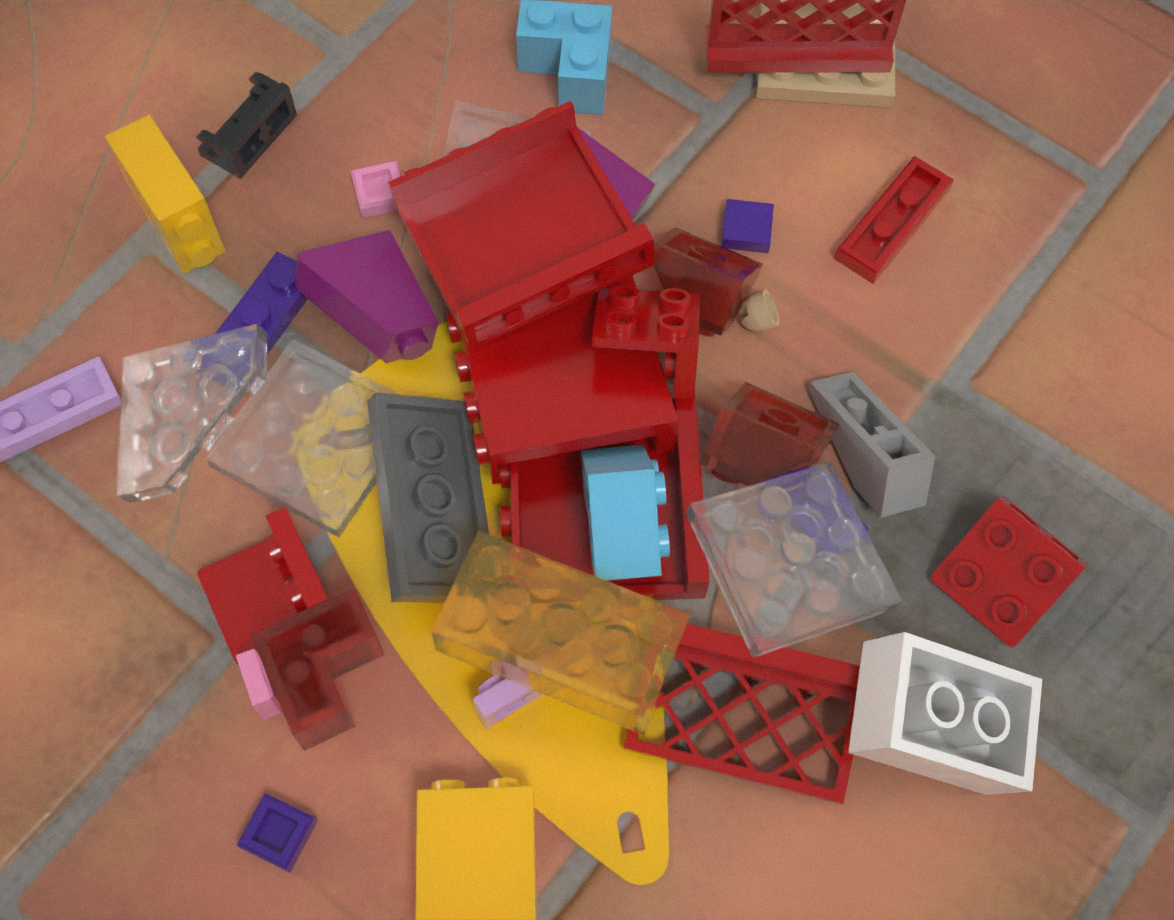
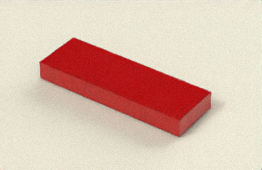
[833,155,954,284]

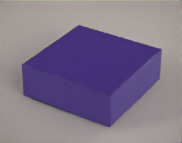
[721,199,774,253]
[237,793,318,873]

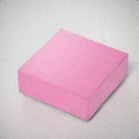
[351,161,400,218]
[236,649,283,720]

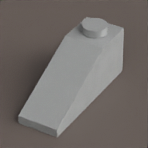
[809,371,935,518]

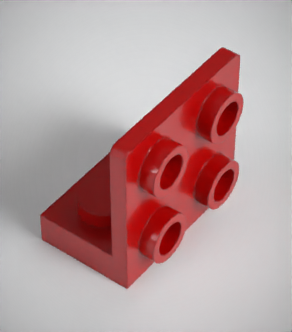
[592,285,700,399]
[931,496,1088,647]
[197,507,338,665]

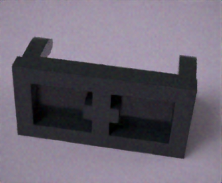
[196,72,297,179]

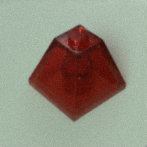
[654,227,763,337]
[699,382,840,486]

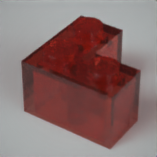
[251,588,384,751]

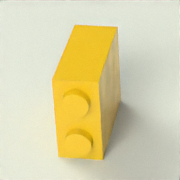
[105,114,226,274]
[415,778,537,920]

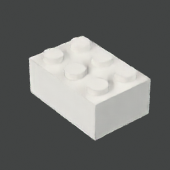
[848,632,1042,795]

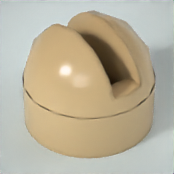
[739,289,779,332]

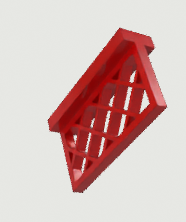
[705,0,906,73]
[623,616,860,805]

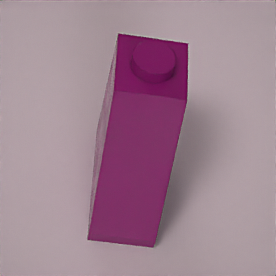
[294,230,439,363]

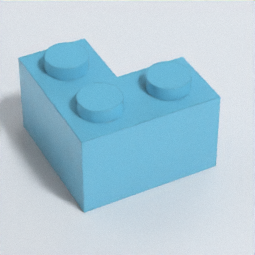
[516,0,612,115]
[580,445,670,582]

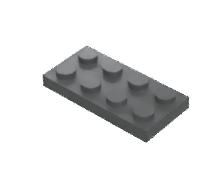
[367,393,498,603]

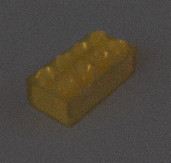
[431,531,690,735]

